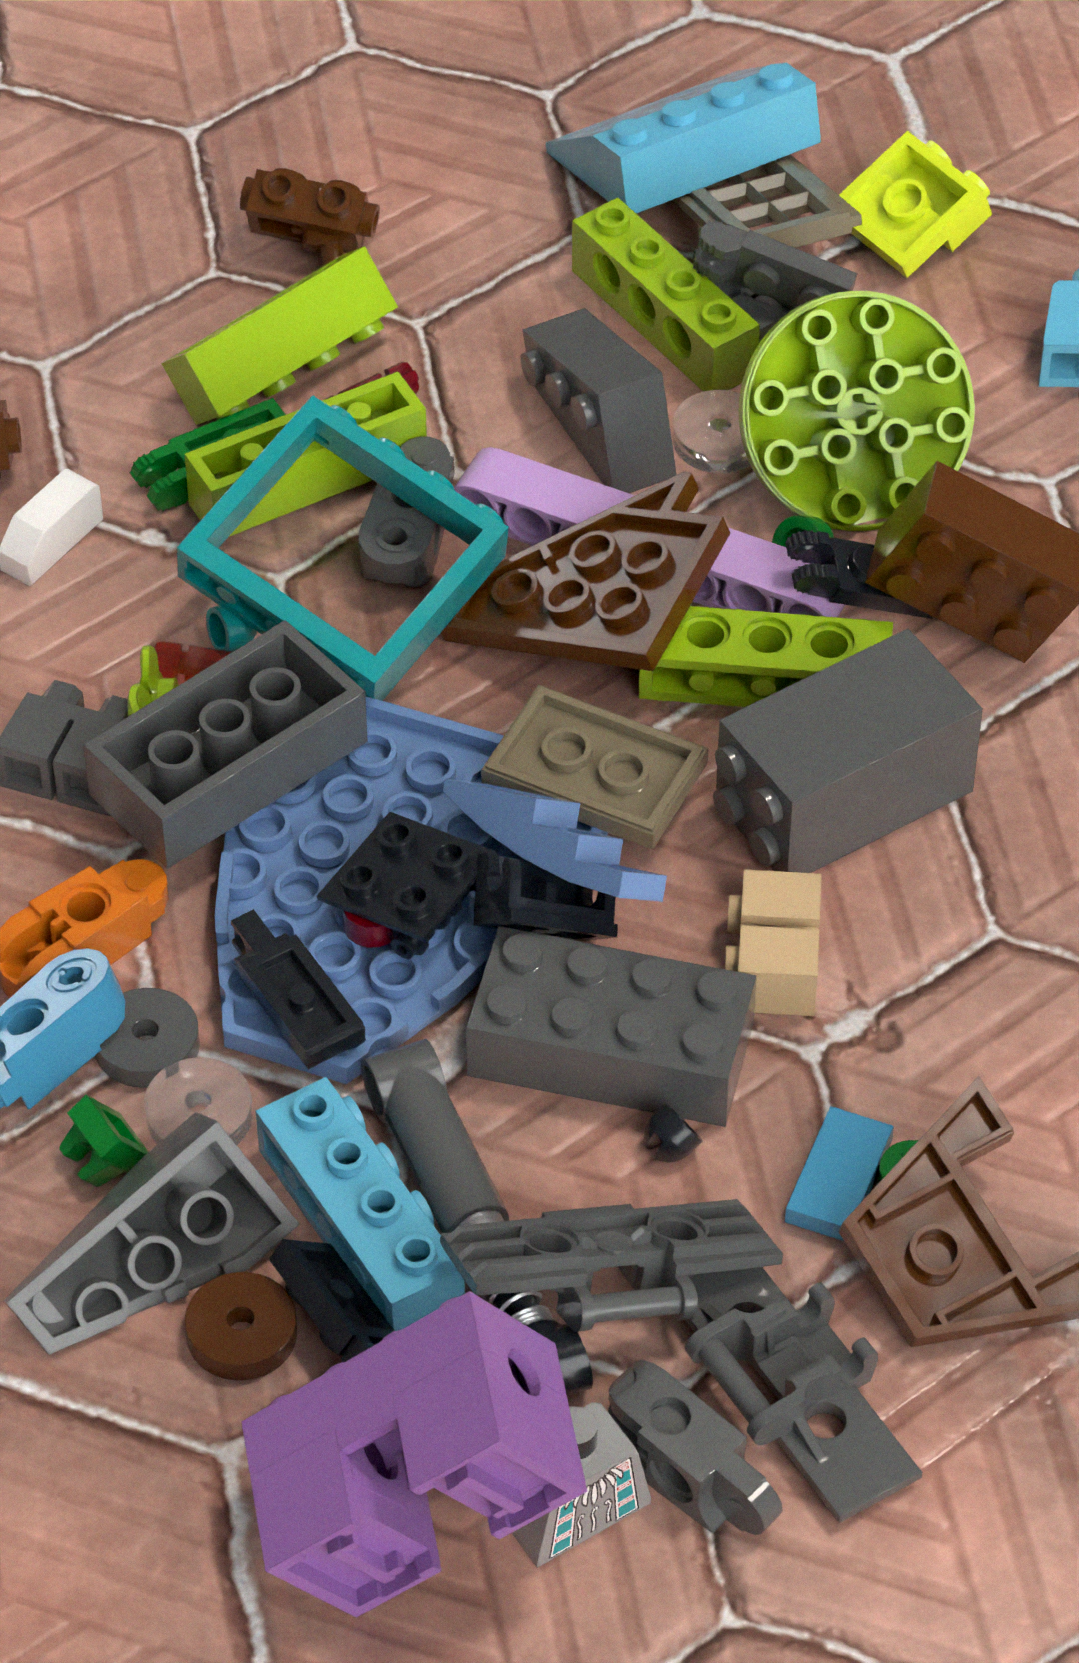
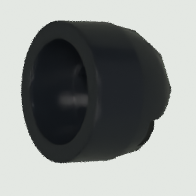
[644,1103,703,1163]

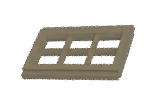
[672,154,862,248]

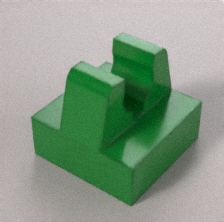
[59,1095,149,1187]

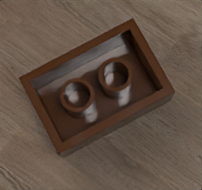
[865,461,1079,663]

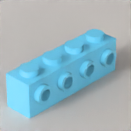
[256,1077,465,1331]

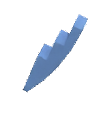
[443,779,667,902]

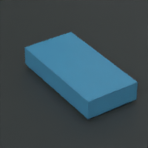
[785,1106,894,1241]

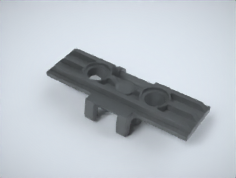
[440,1199,783,1332]
[685,1267,922,1523]

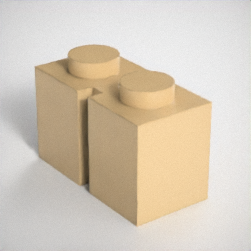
[725,869,822,1016]

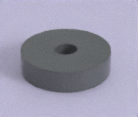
[95,988,200,1088]

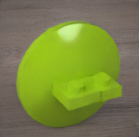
[738,291,975,531]

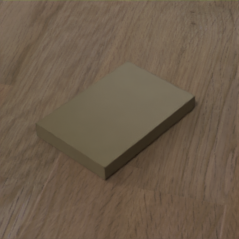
[481,684,708,850]

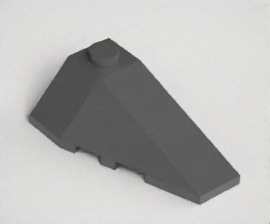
[4,1112,300,1355]

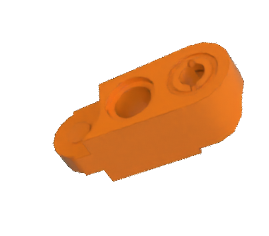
[0,859,169,998]

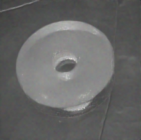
[672,390,750,473]
[144,1057,253,1145]

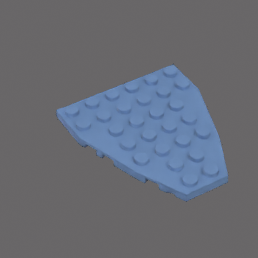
[214,696,608,1084]

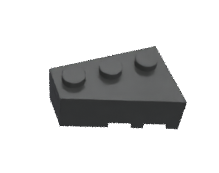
[520,308,677,493]

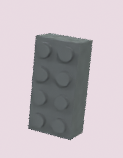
[83,620,368,869]
[466,926,757,1127]

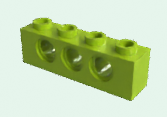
[572,197,760,399]
[639,606,893,707]

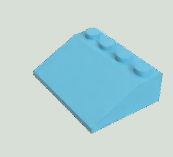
[545,62,821,214]

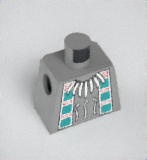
[512,1402,651,1568]

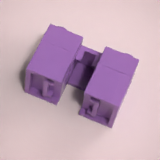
[242,1291,587,1618]

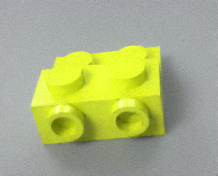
[839,130,993,278]

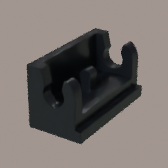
[473,853,618,942]

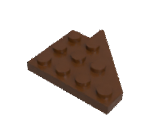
[441,472,731,671]

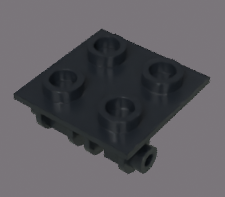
[317,812,497,959]

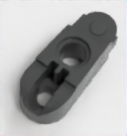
[359,437,455,588]
[608,1360,783,1535]

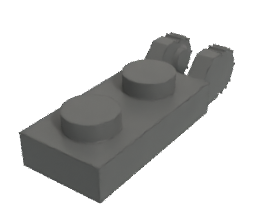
[693,220,858,308]

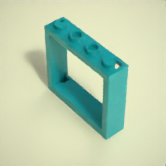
[177,395,509,701]

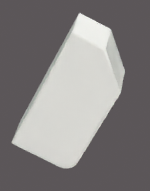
[0,469,103,586]

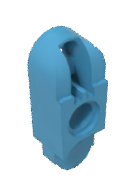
[0,948,126,1110]

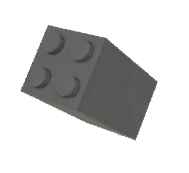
[713,628,983,873]

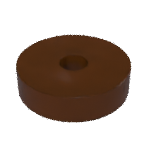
[185,1272,297,1380]

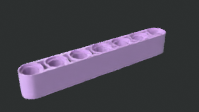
[454,447,845,618]

